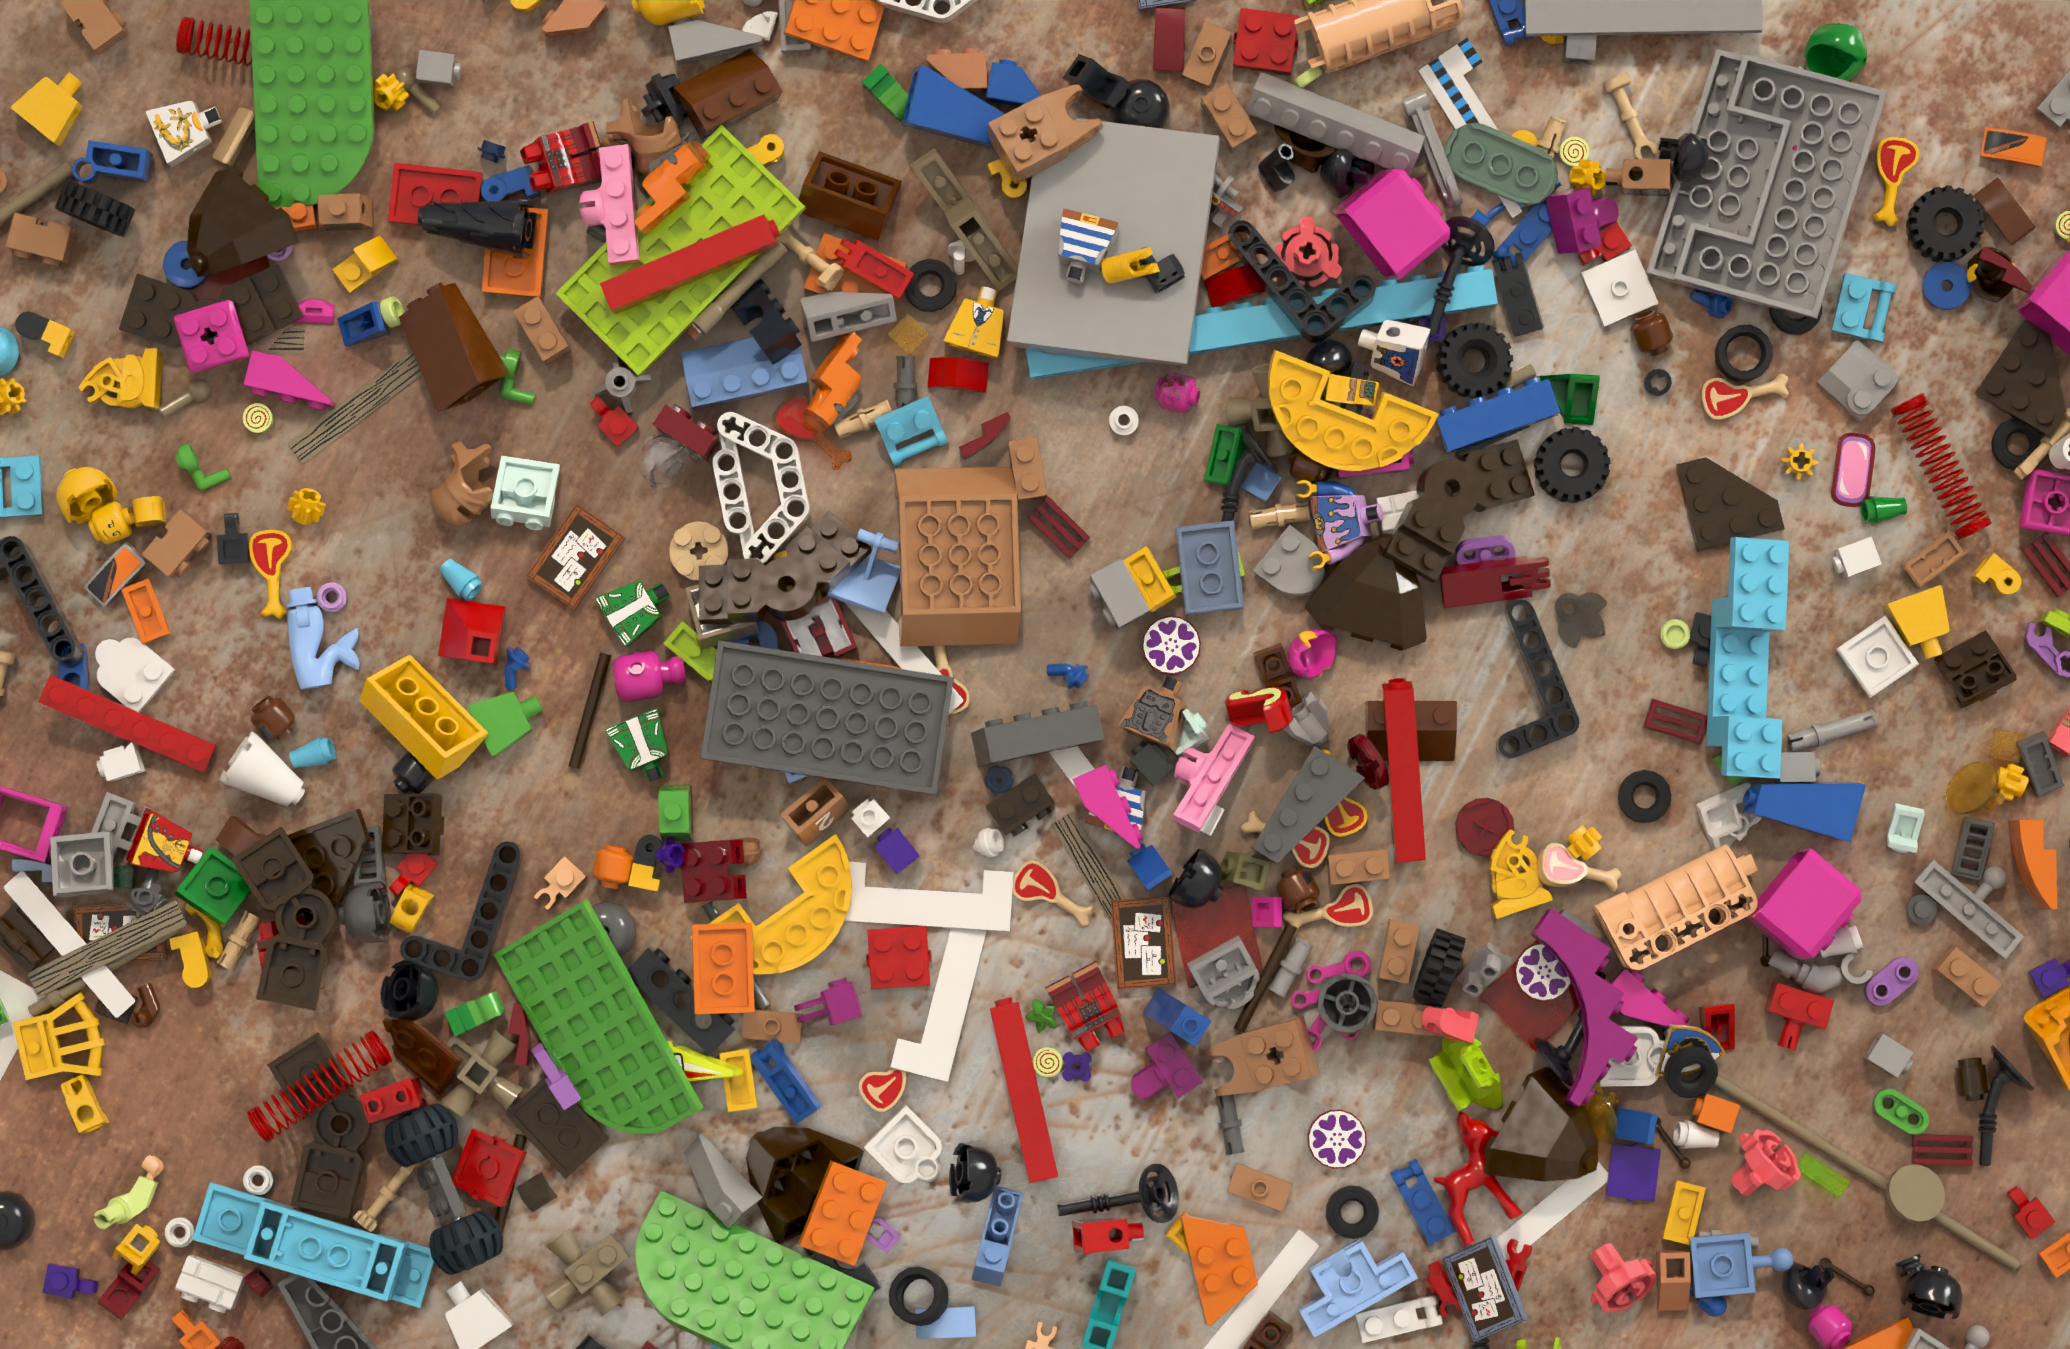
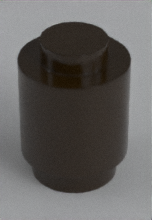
[1956,1057,1989,1101]

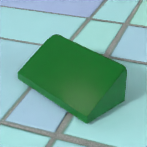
[1204,424,1251,487]

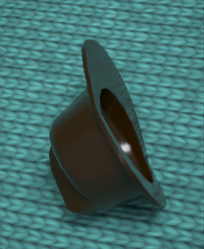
[1274,124,1335,173]

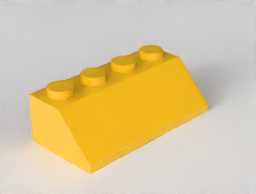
[359,654,488,780]

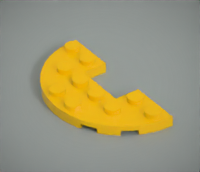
[1268,350,1439,471]
[690,834,852,975]

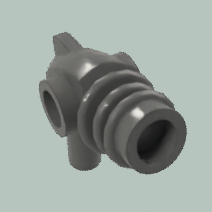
[125,868,169,916]

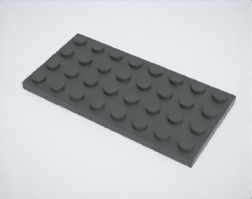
[700,640,954,795]

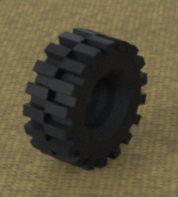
[55,180,135,237]
[1906,185,1985,262]
[1435,323,1513,398]
[1534,427,1611,503]
[1412,928,1466,1007]

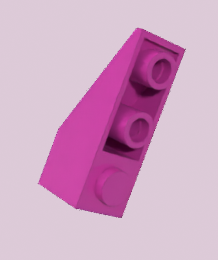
[244,350,335,411]
[1072,765,1144,849]
[1609,968,1690,1027]

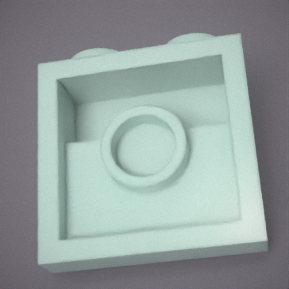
[491,456,560,530]

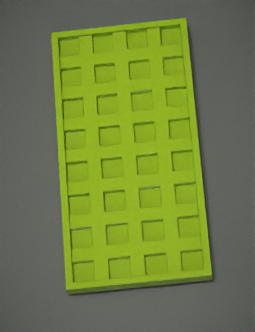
[555,125,806,377]

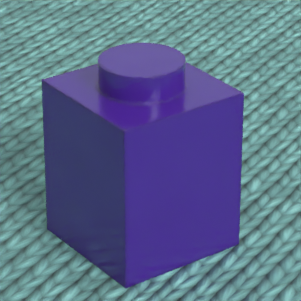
[874,827,920,874]

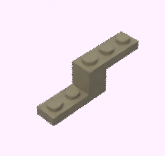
[910,148,1018,291]

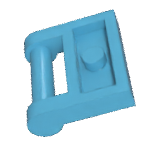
[1830,273,1897,343]
[874,396,949,467]
[0,456,44,518]

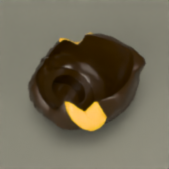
[1966,246,2015,303]

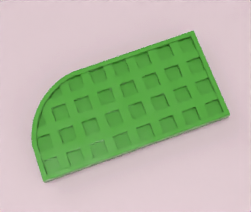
[250,0,375,207]
[493,899,704,1134]
[635,1191,874,1349]

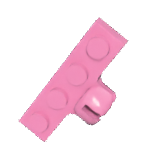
[579,144,640,265]
[1173,724,1255,833]

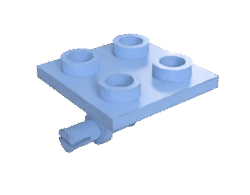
[828,528,900,615]

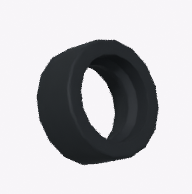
[1715,325,1773,382]
[889,1267,949,1326]

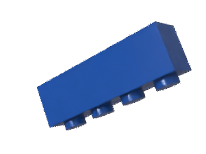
[1435,377,1560,454]

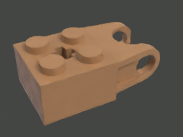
[987,84,1103,184]
[1203,1016,1320,1096]

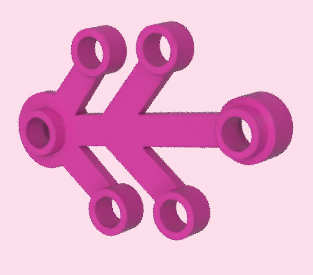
[1291,951,1371,1052]

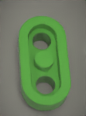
[1872,1088,1929,1135]

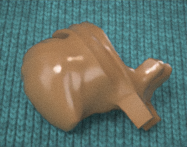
[606,98,683,177]
[430,441,493,526]

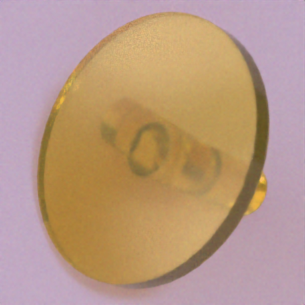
[1945,761,2004,815]
[1581,1081,1619,1141]

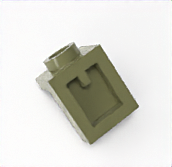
[1220,851,1270,891]

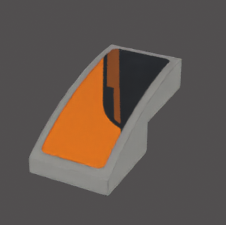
[83,542,148,607]

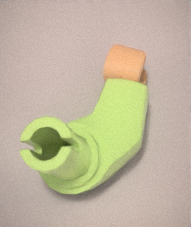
[94,1155,164,1229]

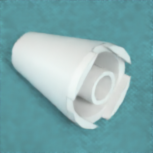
[219,731,305,807]

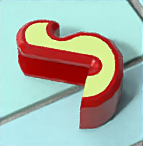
[1225,687,1293,734]

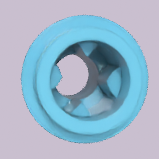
[439,559,483,601]
[290,736,336,769]

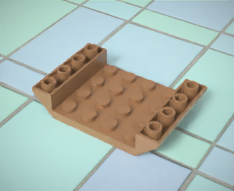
[894,467,1021,647]

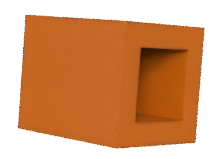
[1691,1093,1741,1133]

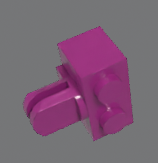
[1546,188,1619,254]
[793,977,864,1026]
[1131,1032,1203,1099]

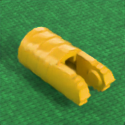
[1101,247,1159,284]

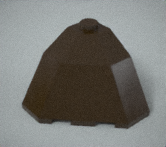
[187,166,299,277]
[1305,534,1427,651]
[1484,1066,1598,1182]
[746,1127,864,1244]

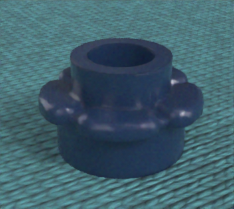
[477,140,506,163]
[984,765,1014,794]

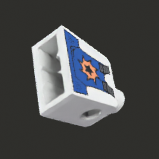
[1358,320,1431,387]

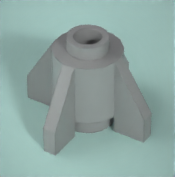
[593,355,652,415]
[1283,692,1330,747]

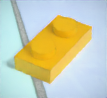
[1123,546,1177,612]
[719,1049,758,1112]
[1662,1180,1706,1245]

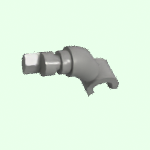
[1768,948,1873,995]

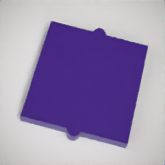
[1606,1143,1661,1201]

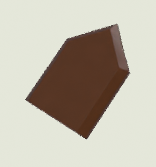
[383,1019,463,1095]

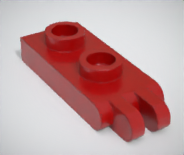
[834,239,915,300]

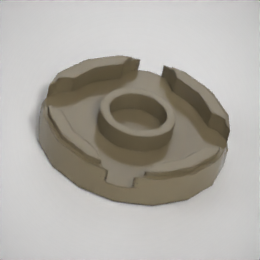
[1885,1164,1945,1224]

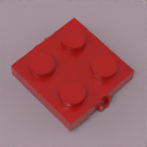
[1233,8,1299,75]
[866,926,932,990]
[451,1129,527,1207]

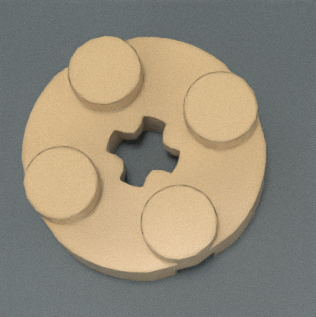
[669,521,729,581]

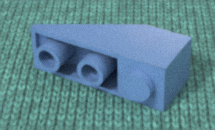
[971,1186,1023,1287]

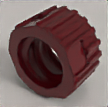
[245,1268,274,1297]

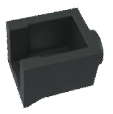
[1130,740,1175,787]

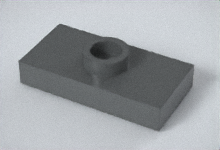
[2016,731,2065,797]

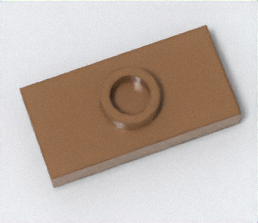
[1182,21,1232,88]
[1900,530,1967,589]
[741,1009,803,1044]
[1227,1163,1293,1212]

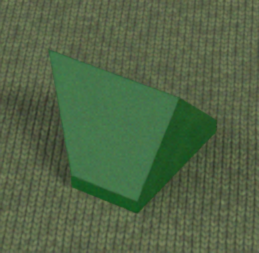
[1537,374,1600,425]

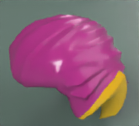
[1288,629,1337,680]

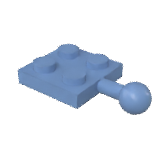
[1689,1232,1793,1298]

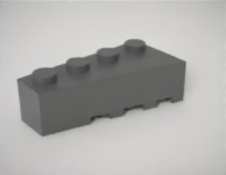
[971,701,1104,767]
[1251,746,1365,864]
[277,1274,379,1349]

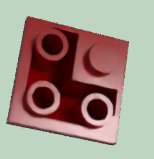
[438,598,506,665]

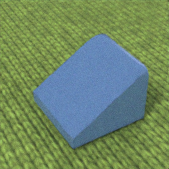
[1240,463,1282,503]

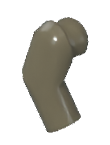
[1498,364,1536,391]

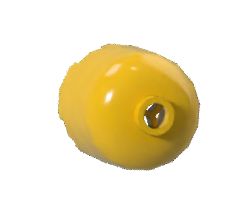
[631,0,705,26]

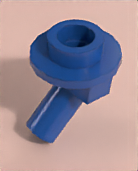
[1689,289,1733,319]
[504,647,530,689]
[1047,663,1089,689]

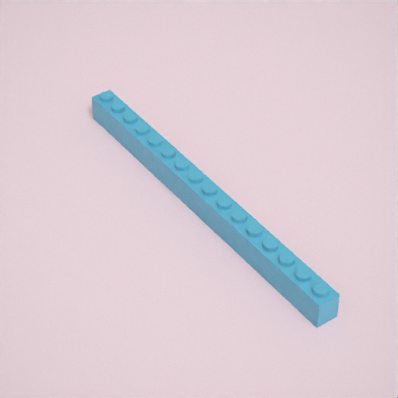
[1025,265,1498,380]

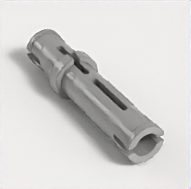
[1787,709,1878,752]

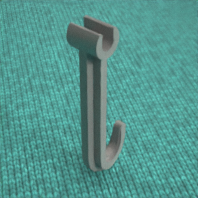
[1402,91,1463,208]

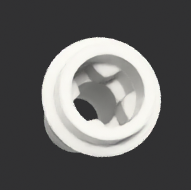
[1820,925,1864,958]
[1673,1120,1719,1149]

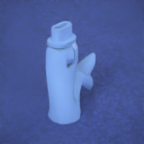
[286,587,360,690]

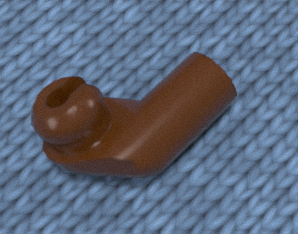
[133,983,160,1028]

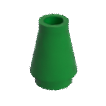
[1861,496,1907,525]

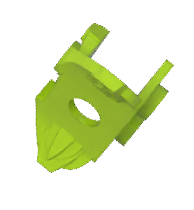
[1429,1037,1503,1112]

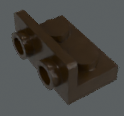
[986,773,1055,837]

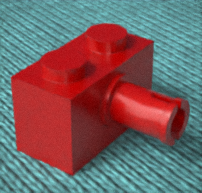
[1764,982,1834,1051]

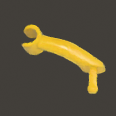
[184,901,223,958]

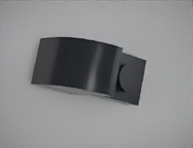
[1063,54,1131,109]

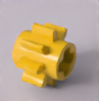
[373,73,409,111]
[1569,159,1606,196]
[0,378,26,415]
[1780,443,1819,481]
[287,488,326,525]
[1992,763,2028,801]
[1566,824,1602,861]

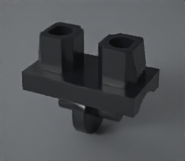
[641,73,688,128]

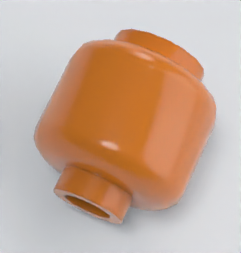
[593,844,634,889]

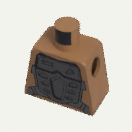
[1606,159,1673,197]
[316,193,374,231]
[1119,676,1188,752]

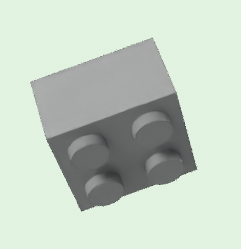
[1088,558,1150,630]

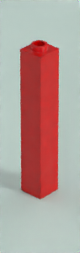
[600,214,780,314]
[1382,678,1426,863]
[990,997,1058,1183]

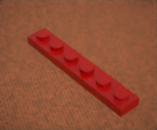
[38,674,216,772]

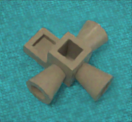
[1226,363,1295,457]
[441,1029,524,1118]
[541,1228,629,1316]

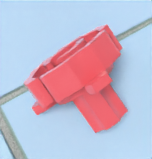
[1275,217,1343,290]
[1730,1129,1801,1196]
[1590,1243,1657,1313]

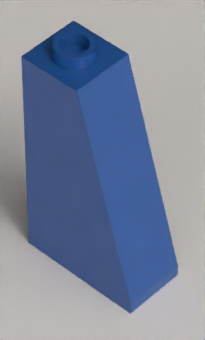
[901,65,1004,149]
[1743,782,1866,842]
[1142,988,1211,1047]

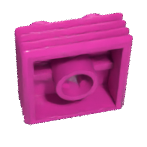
[174,300,249,373]
[2019,469,2070,536]

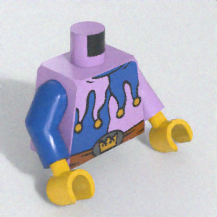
[1295,480,1383,571]

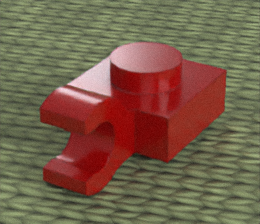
[1577,222,1632,266]
[590,396,639,447]
[388,854,438,897]
[2007,1186,2055,1240]
[1506,1239,1532,1292]
[1426,1260,1462,1318]

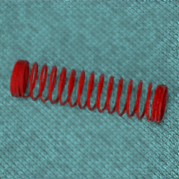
[176,16,252,67]
[1890,393,1992,540]
[247,1030,392,1143]

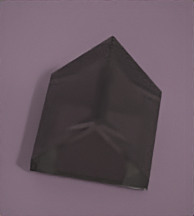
[517,1172,558,1212]

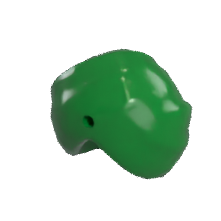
[1804,23,1867,82]

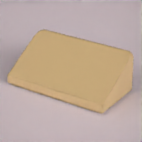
[213,107,255,168]

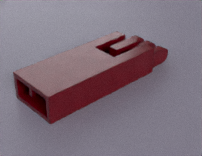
[1440,556,1551,608]

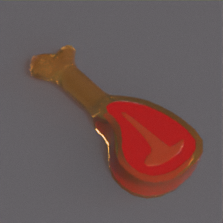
[773,395,852,470]

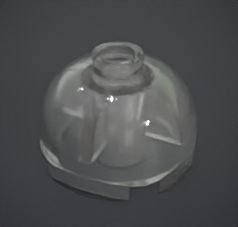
[638,432,698,490]

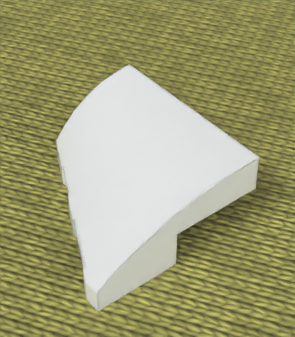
[1696,782,1762,850]

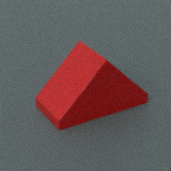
[1204,263,1266,308]
[927,357,989,393]
[1699,1003,1735,1050]

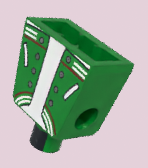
[595,580,671,648]
[605,708,670,783]

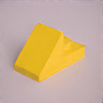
[332,235,398,294]

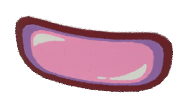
[1831,433,1876,507]

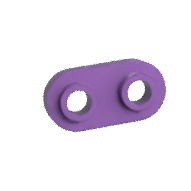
[1455,535,1515,565]
[1864,957,1919,1006]

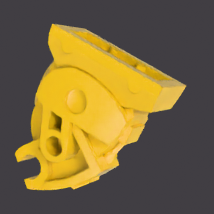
[79,348,163,410]
[1488,829,1553,919]

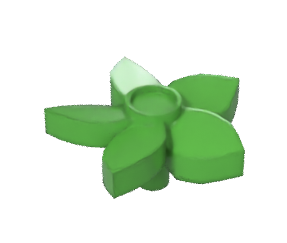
[1025,999,1058,1033]

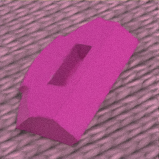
[296,299,335,324]

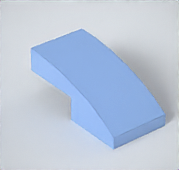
[915,1306,976,1339]

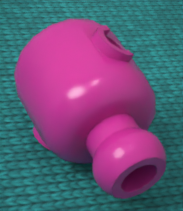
[612,650,686,702]

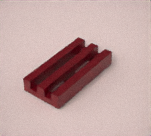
[1028,496,1090,559]
[2021,532,2070,598]
[1643,699,1707,745]
[1912,1134,1973,1166]

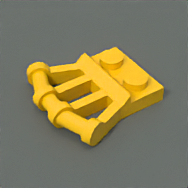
[12,992,105,1080]

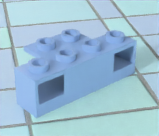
[1298,1239,1418,1338]

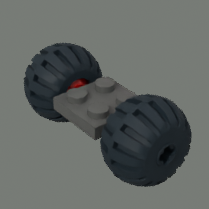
[384,1103,504,1275]

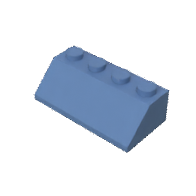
[681,333,809,411]

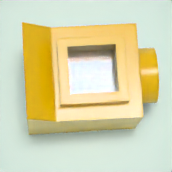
[112,1224,160,1276]

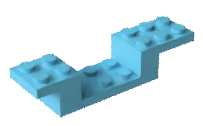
[1706,537,1789,779]
[192,1182,435,1308]

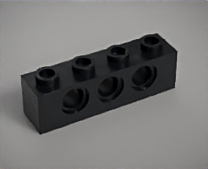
[627,947,736,1056]

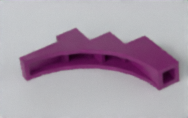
[1530,908,1638,1107]

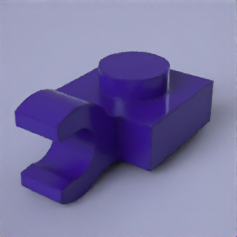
[2028,958,2070,998]
[43,1263,98,1299]

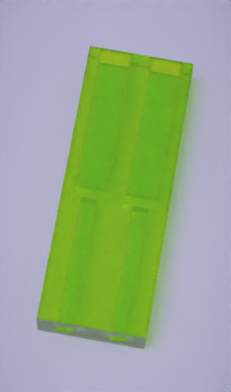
[1797,1153,1850,1197]

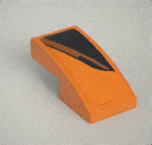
[1980,127,2048,168]

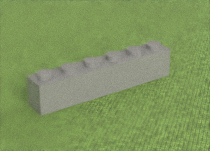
[1245,72,1426,177]

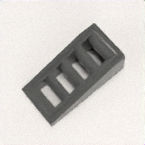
[1951,816,1995,881]
[353,826,387,890]

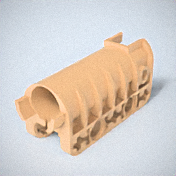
[1294,0,1464,74]
[1593,844,1758,970]

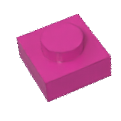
[1252,897,1282,927]

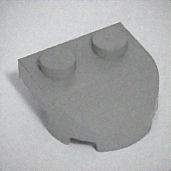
[1253,524,1327,599]
[1187,935,1259,1009]

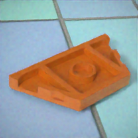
[1180,1214,1258,1326]

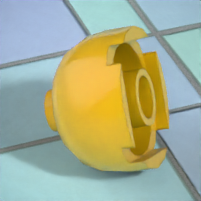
[56,467,118,524]

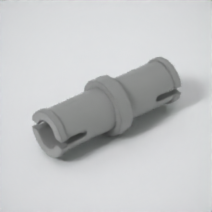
[1268,937,1313,997]

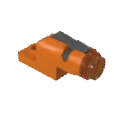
[633,139,711,235]
[801,332,862,435]

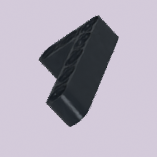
[1228,220,1376,343]
[0,536,84,668]
[1496,599,1580,759]
[400,841,524,981]

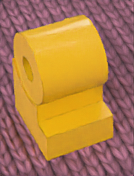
[987,159,1027,200]
[132,496,167,528]
[1970,553,2021,595]
[389,883,435,935]

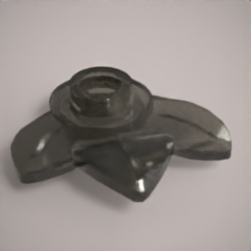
[1554,592,1607,648]

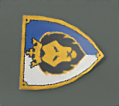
[1655,1024,1726,1076]

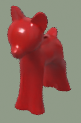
[1434,1111,1523,1246]

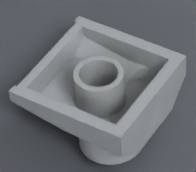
[1816,339,1901,422]
[50,831,115,897]

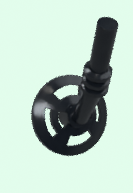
[1427,216,1495,336]
[1221,425,1279,522]
[1534,971,1606,1086]
[1978,1045,2034,1166]
[1057,1164,1179,1223]

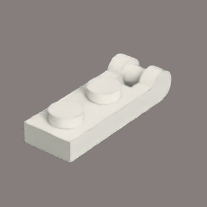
[1355,1294,1443,1343]

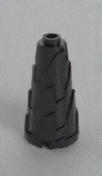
[418,199,537,259]

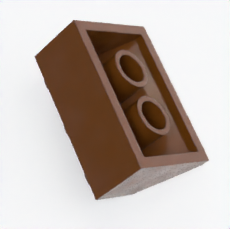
[673,49,783,140]
[799,151,902,241]
[1365,701,1457,761]

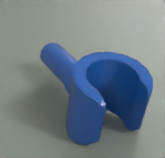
[1471,202,1506,227]

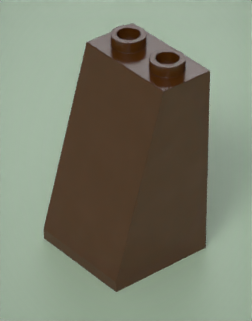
[399,282,509,412]

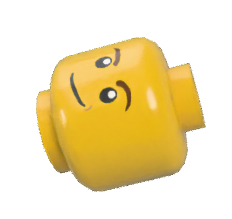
[88,501,135,545]

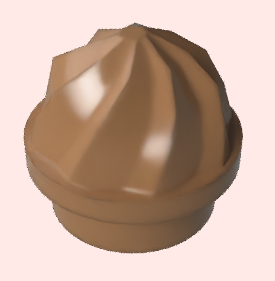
[735,837,763,866]

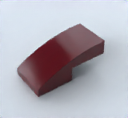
[1153,7,1185,71]
[1978,247,2032,293]
[959,412,1011,460]
[508,1003,531,1066]
[98,1260,160,1320]

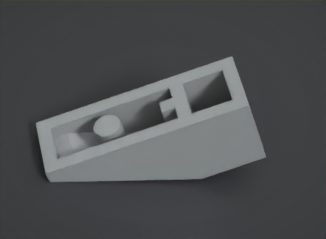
[668,18,764,65]
[800,292,897,342]
[684,1133,762,1229]

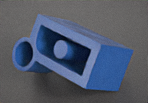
[72,140,153,184]

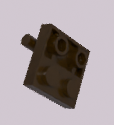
[1934,630,2017,709]
[382,793,444,856]
[0,902,55,973]

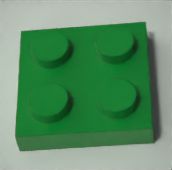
[175,846,252,928]

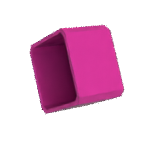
[1333,169,1450,280]
[2014,250,2070,356]
[1745,848,1862,959]

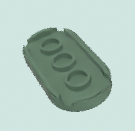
[1444,123,1558,205]

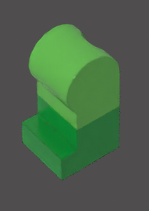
[861,64,908,122]
[444,991,506,1037]

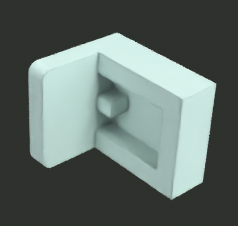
[1175,709,1209,757]
[1886,803,1925,853]

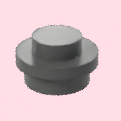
[1907,894,1937,924]

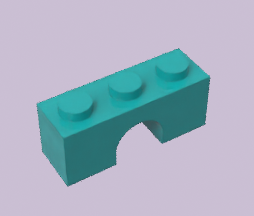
[1081,1259,1136,1349]

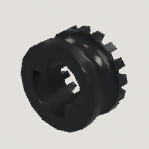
[1644,369,1672,396]
[1895,1254,1926,1278]

